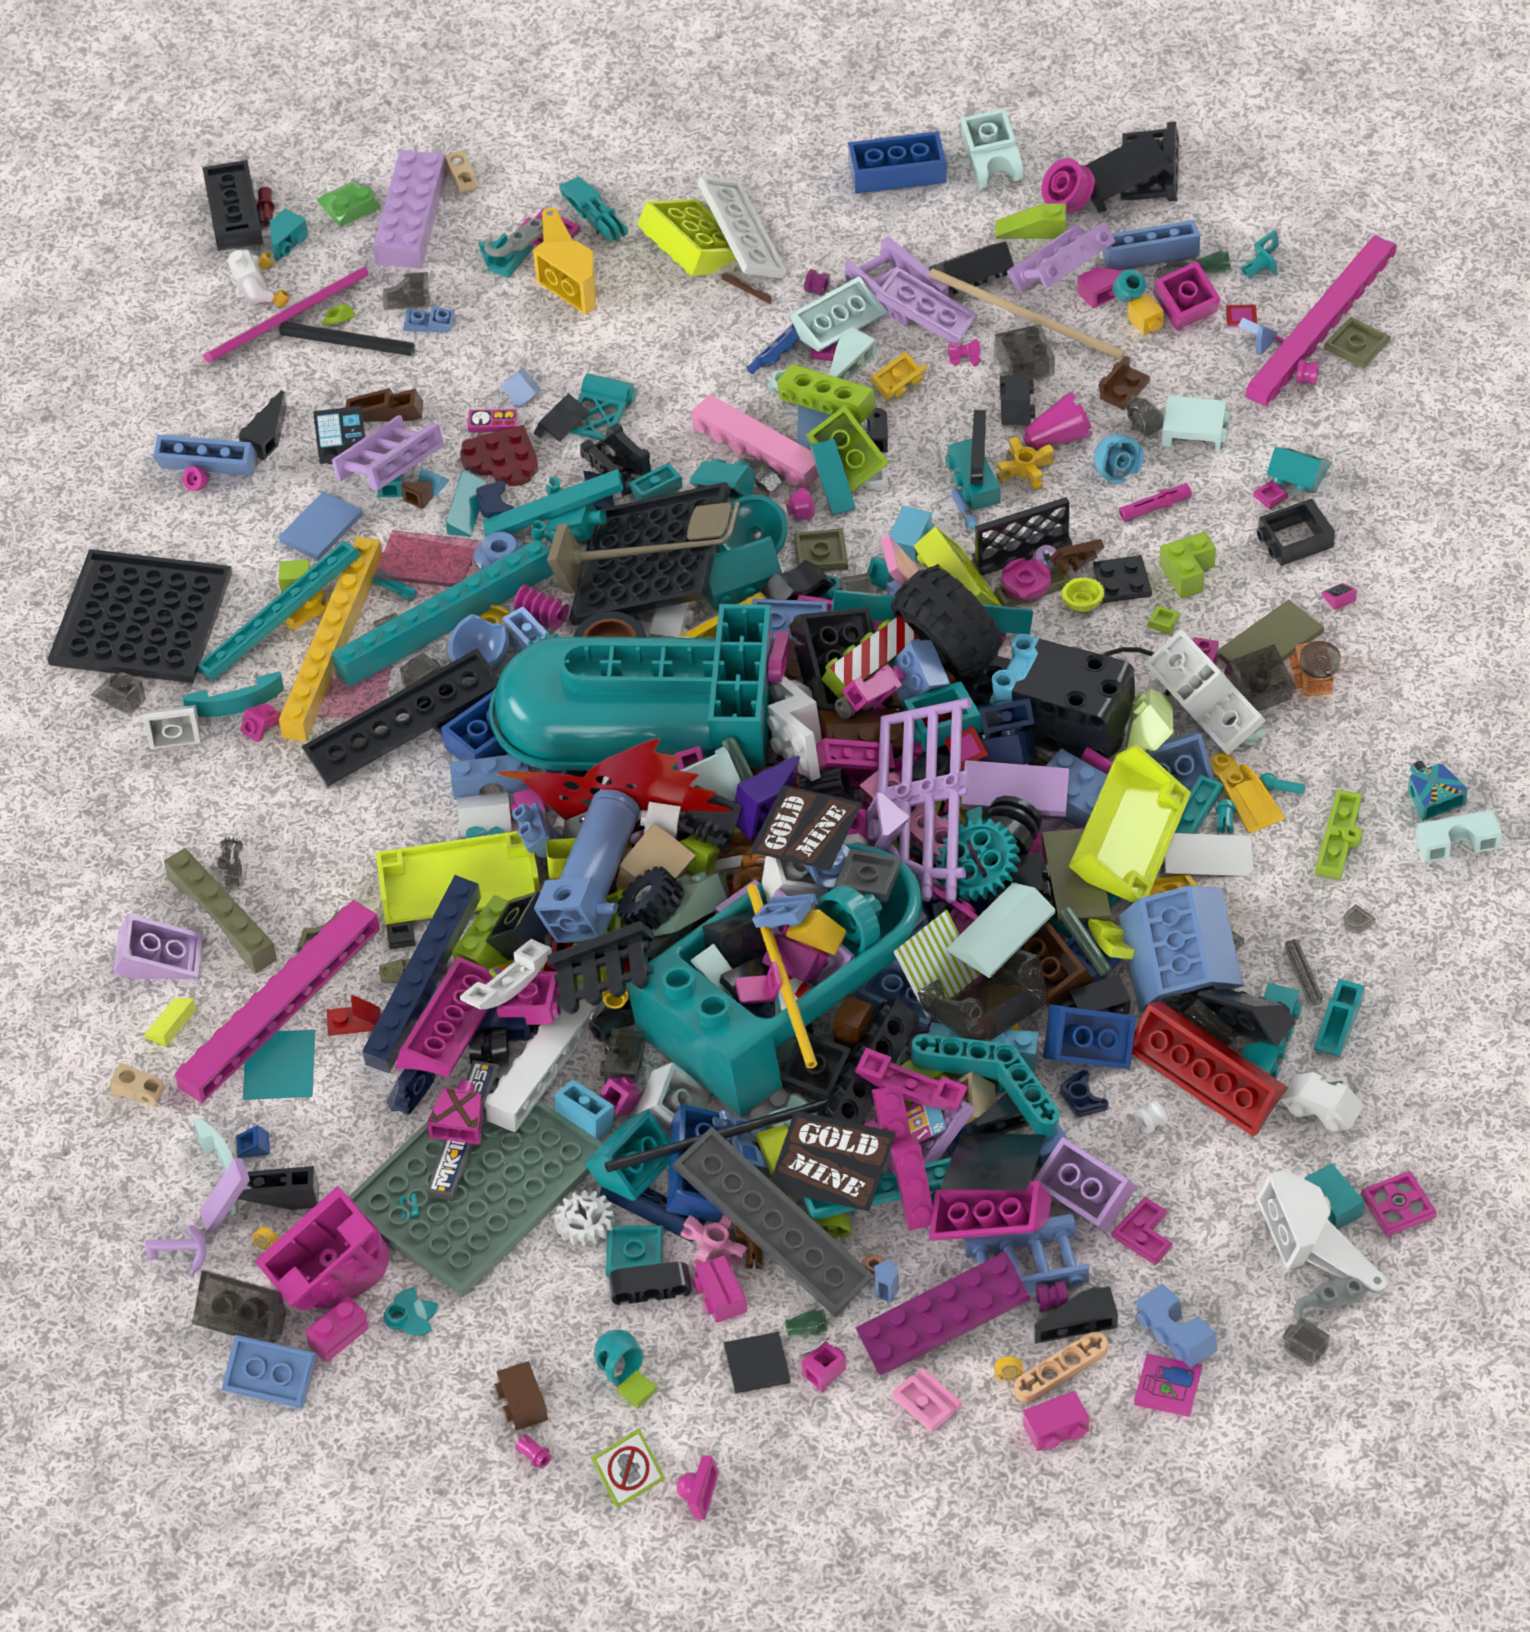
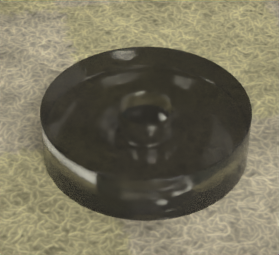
[1299,641,1341,678]

